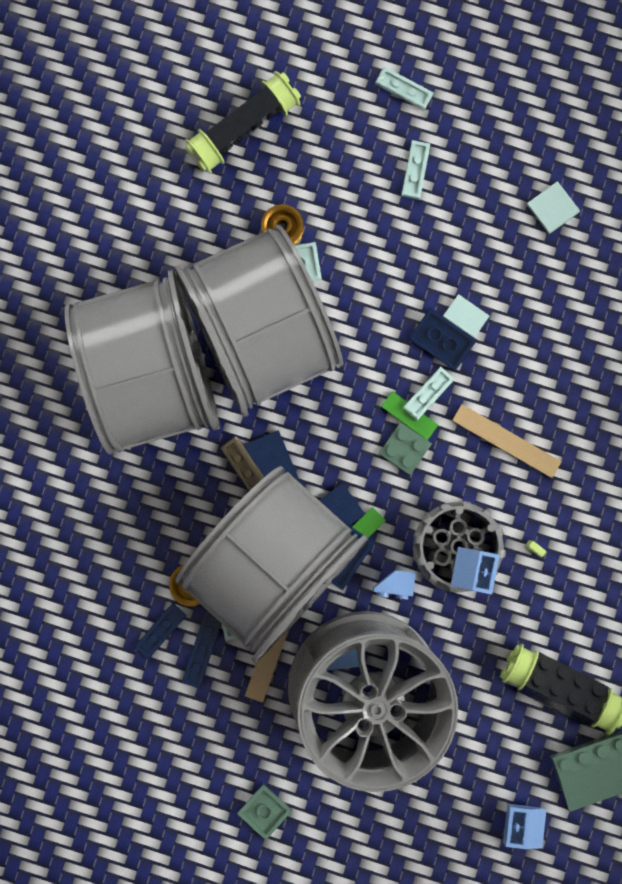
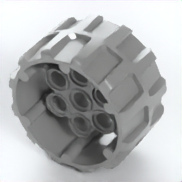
[412,501,506,593]

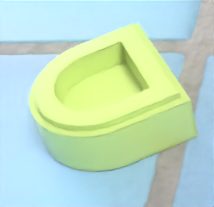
[525,540,546,557]

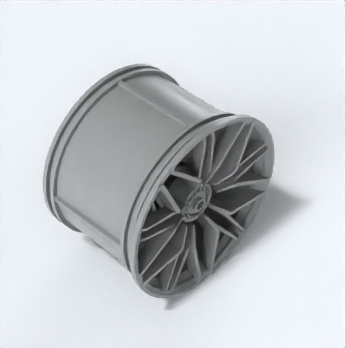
[174,225,343,417]
[65,270,220,455]
[175,466,368,663]

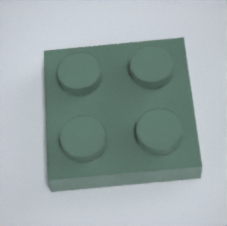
[379,422,432,475]
[237,783,292,840]

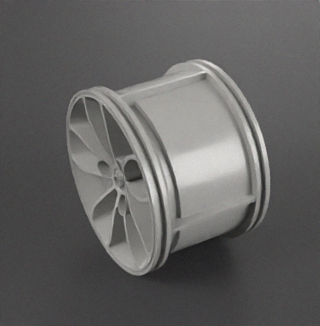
[288,611,458,792]

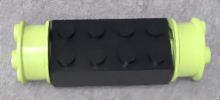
[185,71,301,174]
[500,643,622,735]

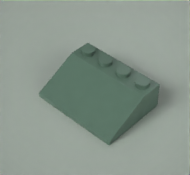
[549,730,622,812]

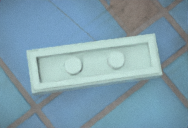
[375,66,434,111]
[401,140,430,200]
[402,367,455,421]

